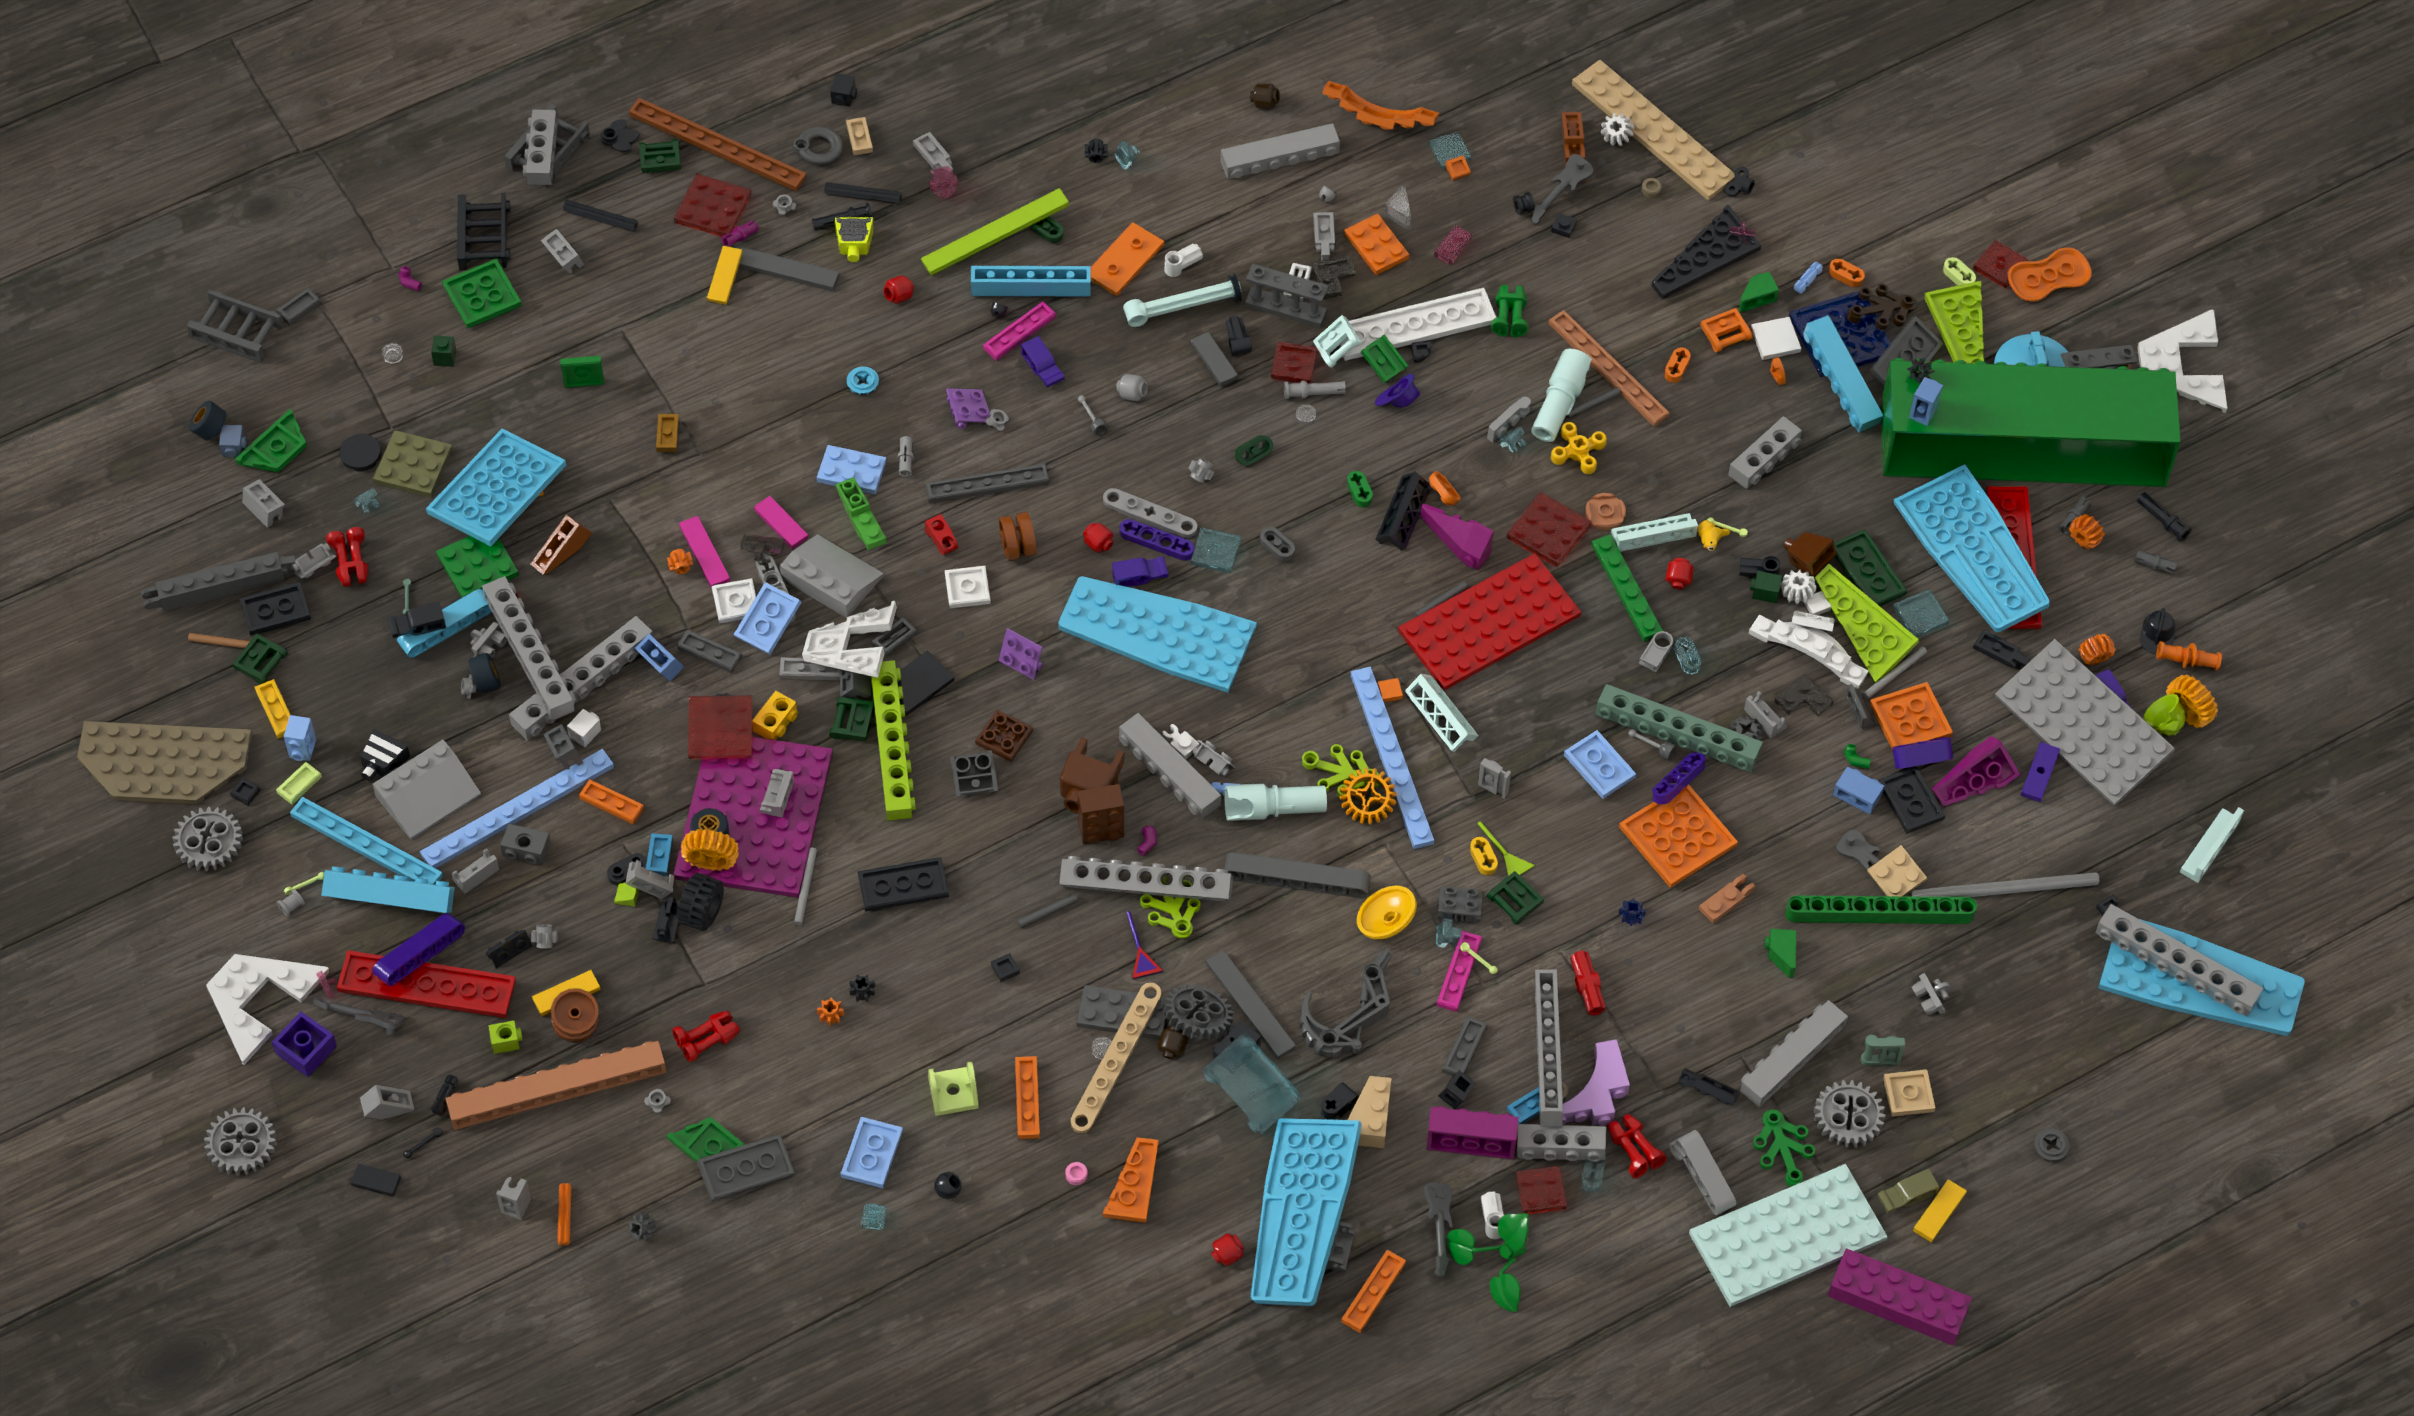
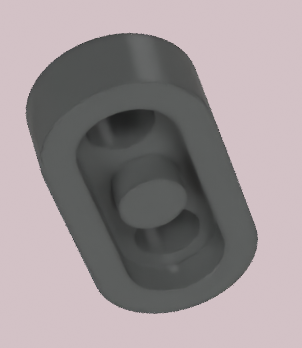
[1260,527,1295,561]

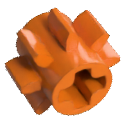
[667,549,693,574]
[817,997,844,1026]

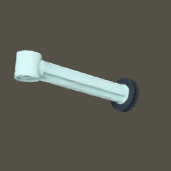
[1123,273,1242,327]

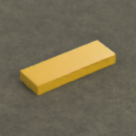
[707,246,743,305]
[255,679,290,739]
[532,970,601,1017]
[1913,1179,1967,1243]

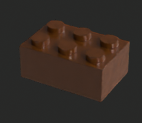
[1077,784,1124,844]

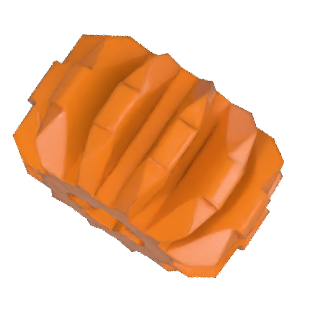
[2069,514,2105,550]
[2078,634,2115,666]

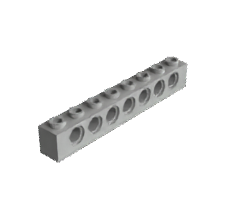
[482,576,576,721]
[509,616,653,740]
[1059,856,1233,902]
[2095,904,2263,1017]
[1535,969,1563,1127]

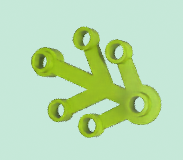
[1302,744,1379,798]
[1140,874,1200,939]

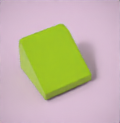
[614,883,639,907]

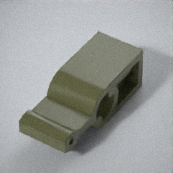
[1877,1168,1939,1214]

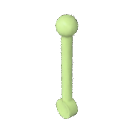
[1707,518,1748,537]
[284,872,324,895]
[1460,942,1498,974]

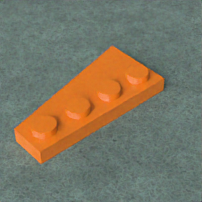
[1102,1137,1159,1223]

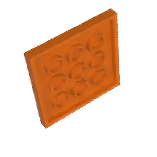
[1619,784,1738,888]

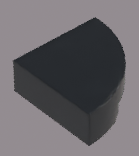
[1411,341,1432,363]
[2096,894,2118,916]

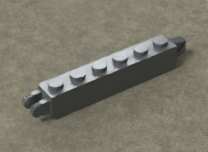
[141,552,296,611]

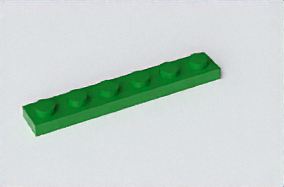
[1591,534,1663,642]

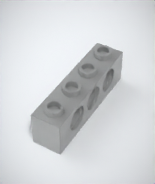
[523,110,558,185]
[1728,416,1802,489]
[1517,1124,1606,1162]

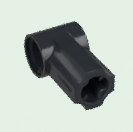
[1226,316,1252,356]
[1739,556,1781,577]

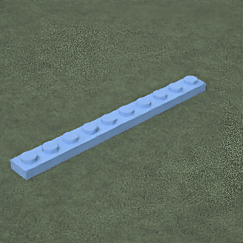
[1350,666,1434,849]
[420,749,614,869]

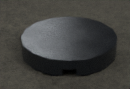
[340,434,381,471]

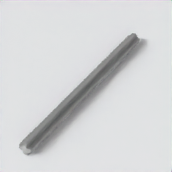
[1911,872,2099,897]

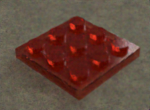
[674,173,751,237]
[1506,492,1591,568]
[688,695,752,759]

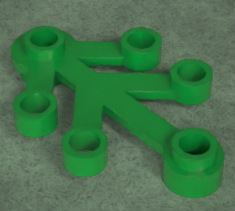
[1753,1109,1815,1187]

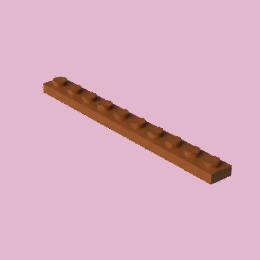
[629,98,807,192]

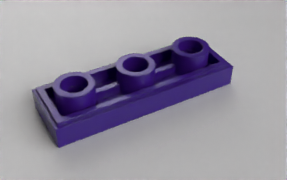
[2020,742,2060,803]

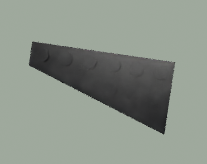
[1651,205,1761,299]

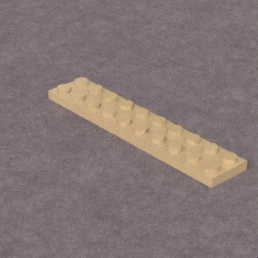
[1572,60,1735,201]

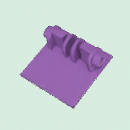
[946,388,990,429]
[999,628,1043,680]

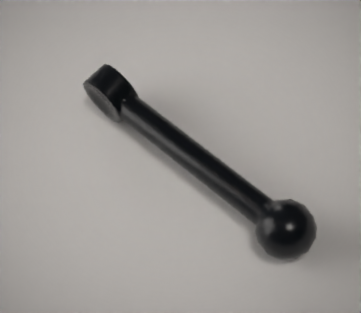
[403,1127,442,1158]

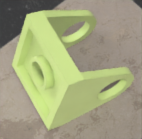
[928,1062,979,1116]

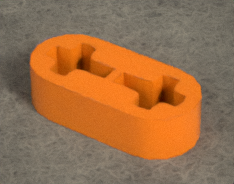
[1829,259,1865,287]
[1664,347,1691,383]

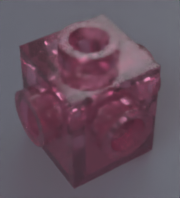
[929,166,958,198]

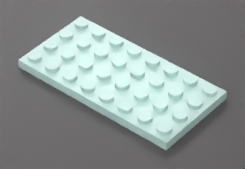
[1689,1164,1887,1307]

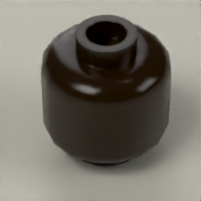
[1250,83,1280,109]
[1157,1026,1188,1060]

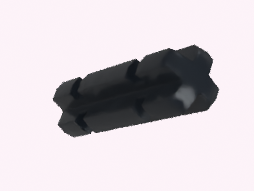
[431,1074,458,1115]

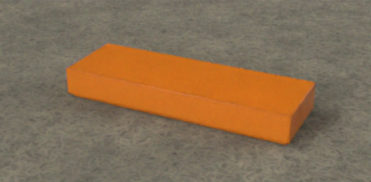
[579,779,644,825]

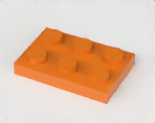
[1344,213,1409,275]

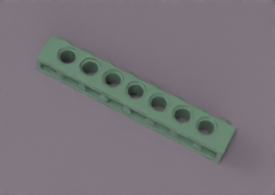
[1595,684,1763,772]

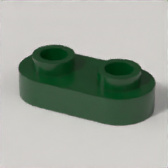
[1029,216,1064,243]
[1235,435,1273,466]

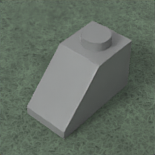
[360,1085,415,1120]

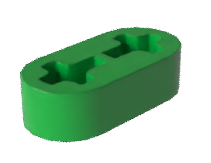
[1347,471,1373,508]

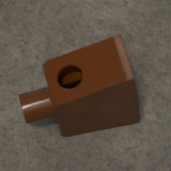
[1784,532,1837,577]

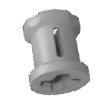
[276,889,305,917]

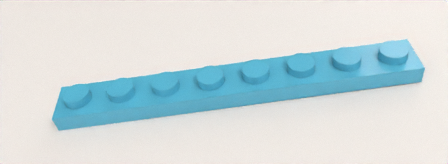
[290,797,443,884]

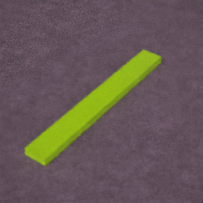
[921,188,1070,276]

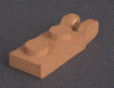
[1699,874,1756,924]

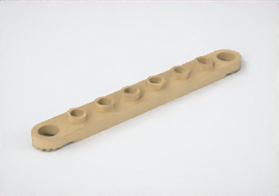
[1071,983,1161,1134]

